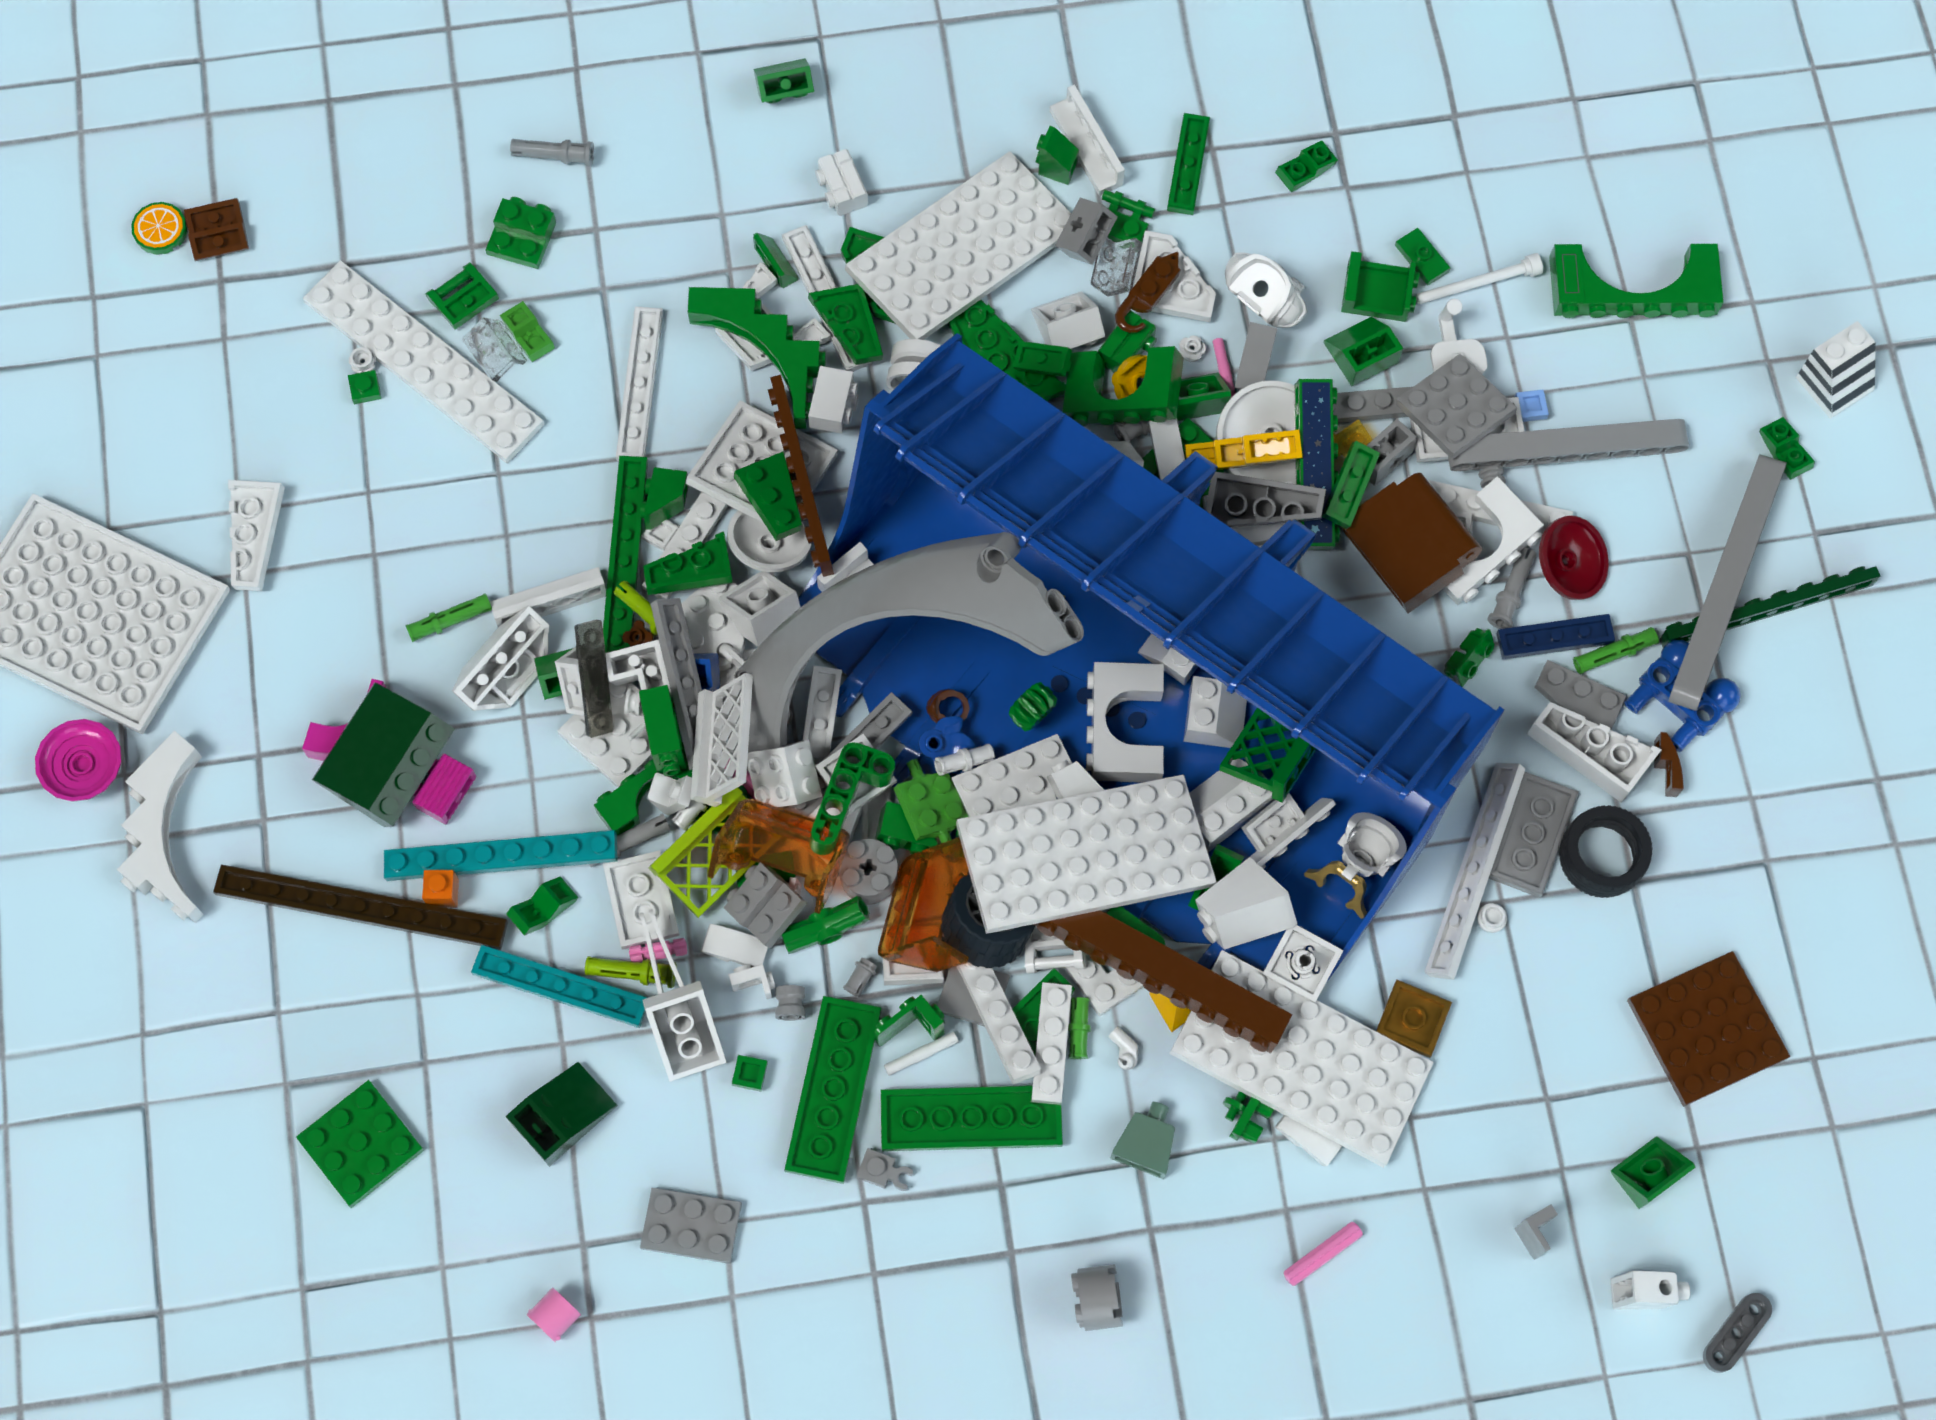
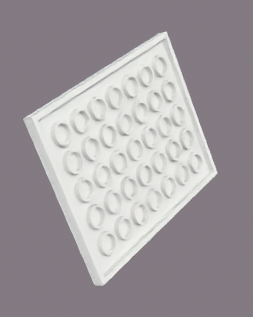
[0,494,231,735]

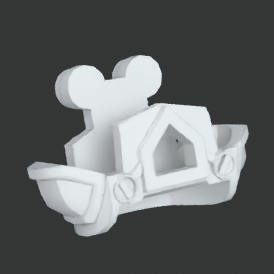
[1225,253,1307,328]

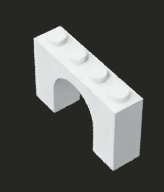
[1443,476,1544,605]
[1086,662,1164,782]

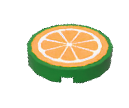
[131,202,188,255]

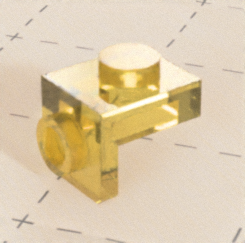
[1333,419,1373,458]

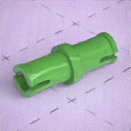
[1068,997,1091,1059]

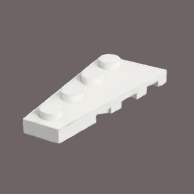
[228,480,285,591]

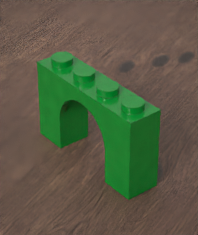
[1062,346,1184,426]

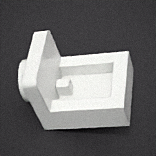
[729,964,776,999]

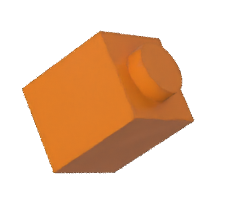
[422,870,459,908]

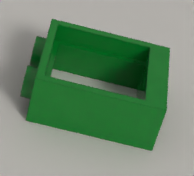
[639,685,687,776]

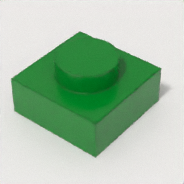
[348,370,381,405]
[732,1055,768,1092]

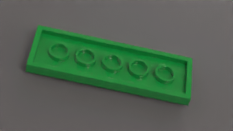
[784,996,881,1184]
[881,1086,1063,1151]

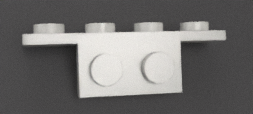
[1241,793,1336,869]

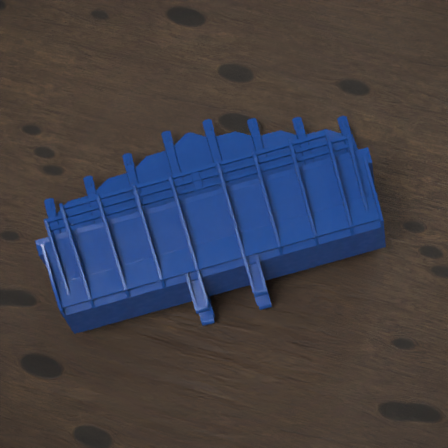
[798,333,1505,983]

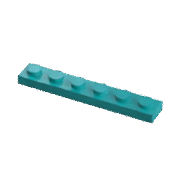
[471,945,647,1028]

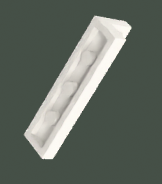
[1049,84,1125,196]
[490,567,606,627]

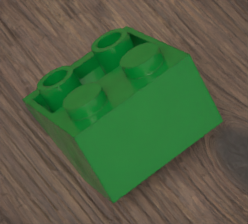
[1323,317,1404,387]

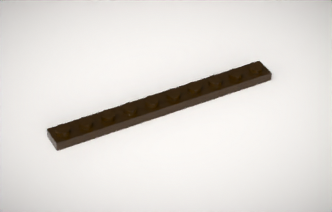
[213,864,508,950]

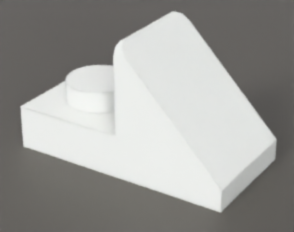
[647,773,692,815]

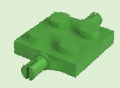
[894,759,968,853]

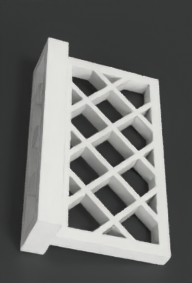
[690,673,753,807]

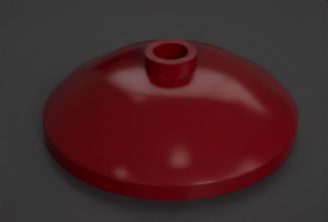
[1539,516,1609,600]

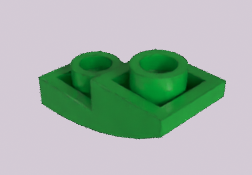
[1275,140,1338,192]
[1759,417,1815,480]

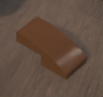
[1654,732,1684,797]

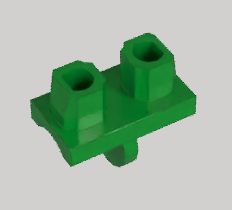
[1223,1092,1274,1144]

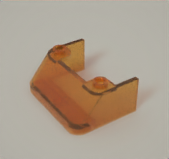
[707,799,850,914]
[878,837,969,972]

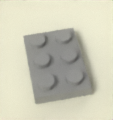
[640,1188,742,1264]

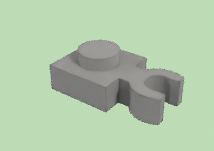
[857,1148,913,1191]

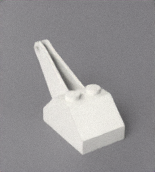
[639,909,727,1082]

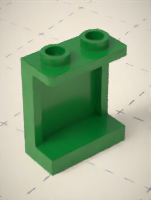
[1341,251,1420,322]

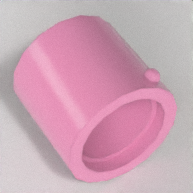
[526,1287,581,1342]

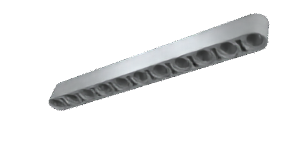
[1668,454,1787,711]

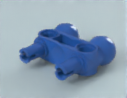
[1624,640,1741,752]

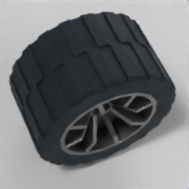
[941,873,1035,968]

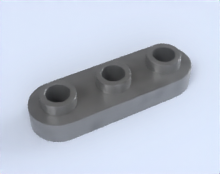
[1703,1293,1772,1373]

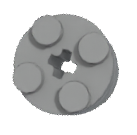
[839,839,898,905]
[1071,1264,1123,1331]

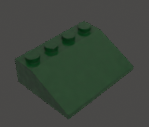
[312,682,455,827]

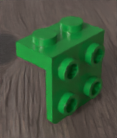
[874,995,945,1047]

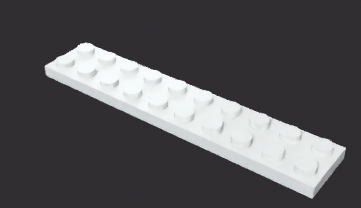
[303,260,545,464]

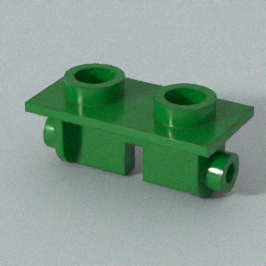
[1444,628,1495,687]

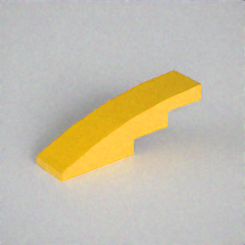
[1184,430,1302,470]

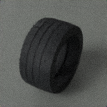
[1559,805,1653,898]

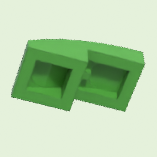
[500,301,555,362]

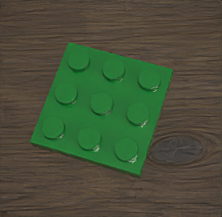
[296,1080,424,1208]

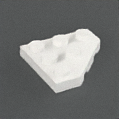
[1134,230,1216,322]

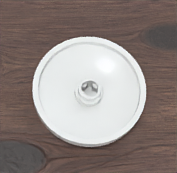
[1216,381,1296,484]

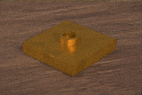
[1376,979,1452,1058]

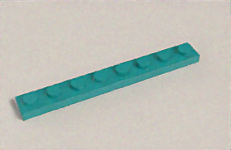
[384,830,617,881]

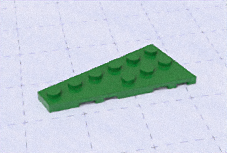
[948,300,1066,401]

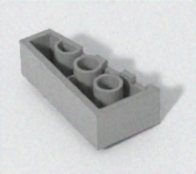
[1206,472,1326,527]

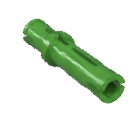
[405,593,492,642]
[1573,627,1659,674]

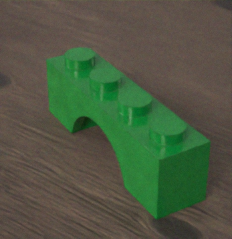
[594,741,692,835]

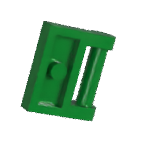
[425,262,499,330]

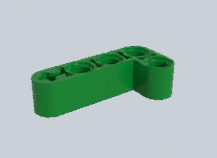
[809,742,895,855]

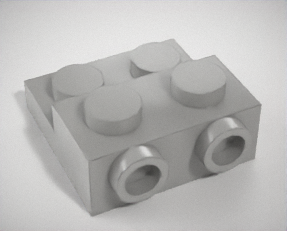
[724,862,807,948]

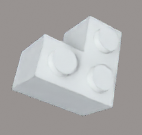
[808,366,858,434]
[603,639,673,701]

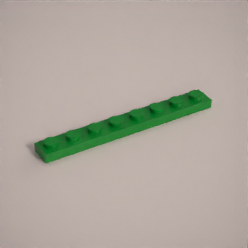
[599,456,648,670]

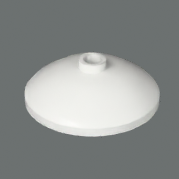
[727,511,812,572]

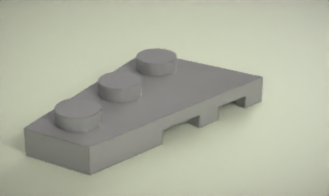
[1534,660,1626,730]

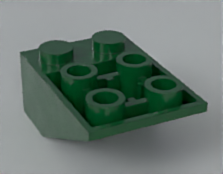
[505,1062,618,1167]

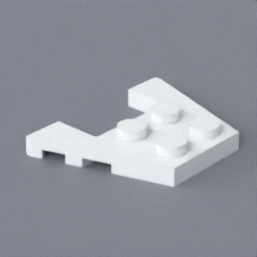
[715,262,831,371]

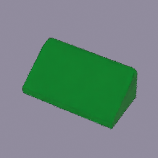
[753,233,799,288]

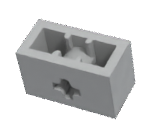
[1055,197,1118,265]
[1367,419,1417,486]

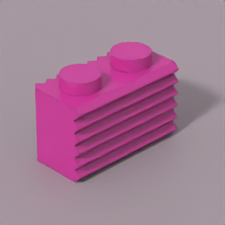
[412,753,476,825]

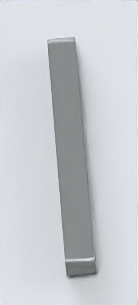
[1448,419,1690,471]

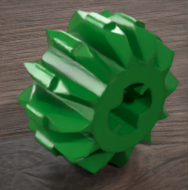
[1009,682,1057,731]

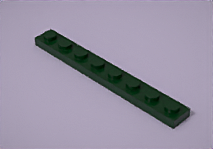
[1659,566,1880,647]

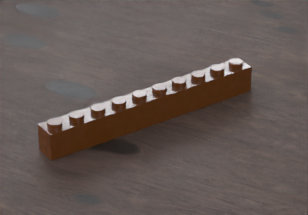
[1033,910,1293,1054]

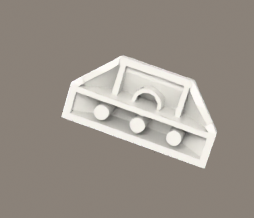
[452,606,549,711]

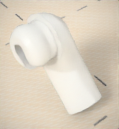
[1108,1026,1138,1070]

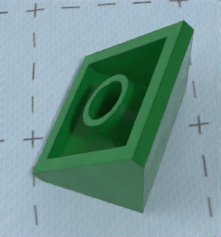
[1177,372,1231,421]
[1610,1136,1696,1209]

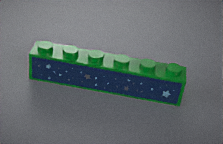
[1294,379,1340,551]

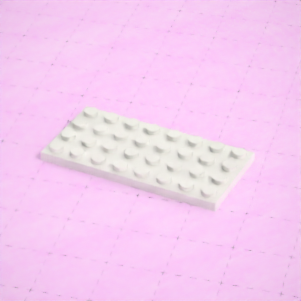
[845,151,1071,340]
[956,775,1217,934]
[1169,950,1434,1168]

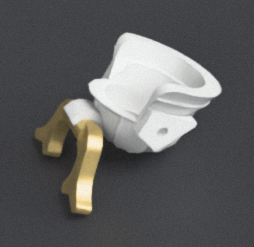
[1304,812,1407,918]

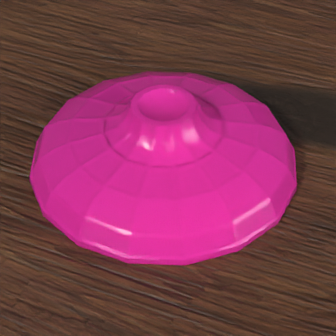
[35,719,122,802]

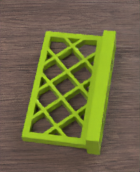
[648,787,782,918]

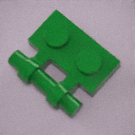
[1102,190,1156,251]

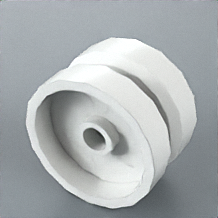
[886,339,941,391]

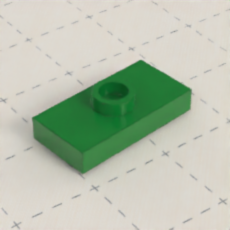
[1395,228,1450,286]

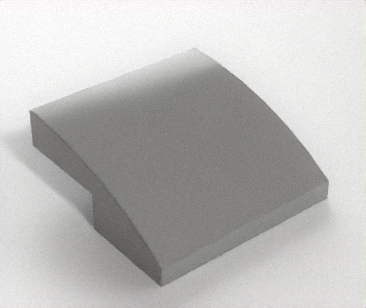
[937,961,1010,1027]

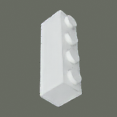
[1527,702,1662,803]

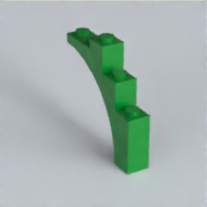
[687,287,826,429]

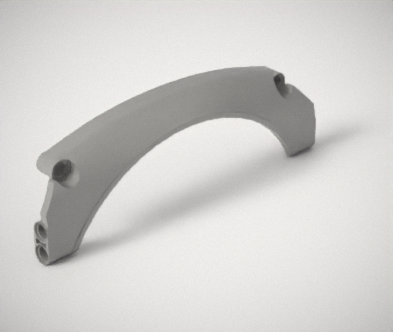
[728,532,1084,774]

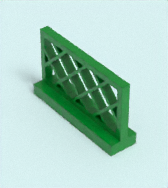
[1219,708,1316,803]

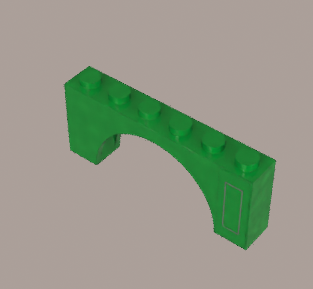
[1549,244,1724,318]

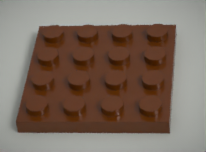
[1627,951,1791,1107]

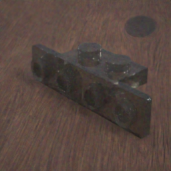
[574,619,614,738]

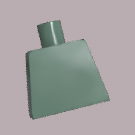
[1110,1102,1175,1179]

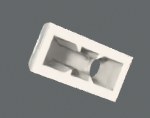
[1610,1271,1690,1310]

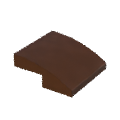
[184,198,249,261]

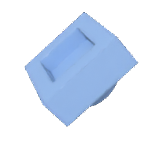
[1515,389,1549,422]

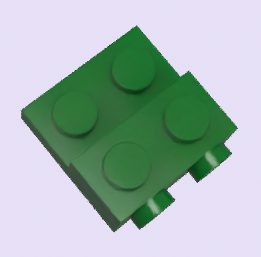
[485,197,556,269]

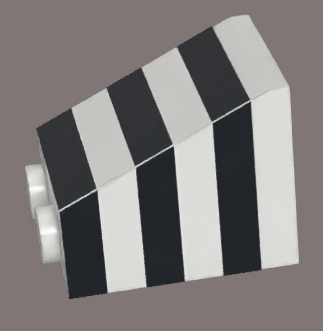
[1796,321,1876,419]

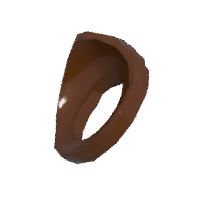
[926,689,970,723]

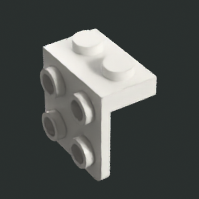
[747,740,822,809]

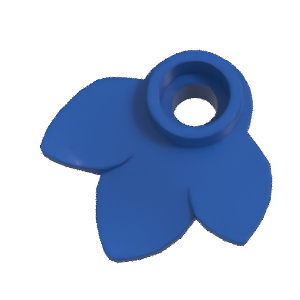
[918,716,976,774]

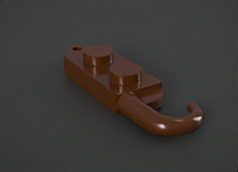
[1115,252,1181,333]

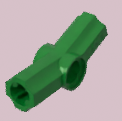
[781,896,870,954]

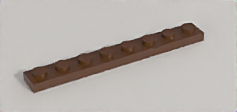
[768,375,834,577]

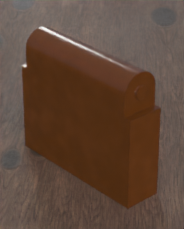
[1341,473,1482,614]

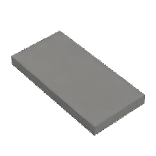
[1489,772,1578,898]

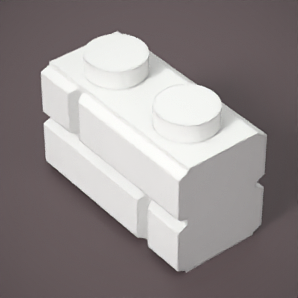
[815,149,868,216]

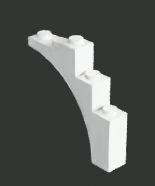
[117,731,204,923]

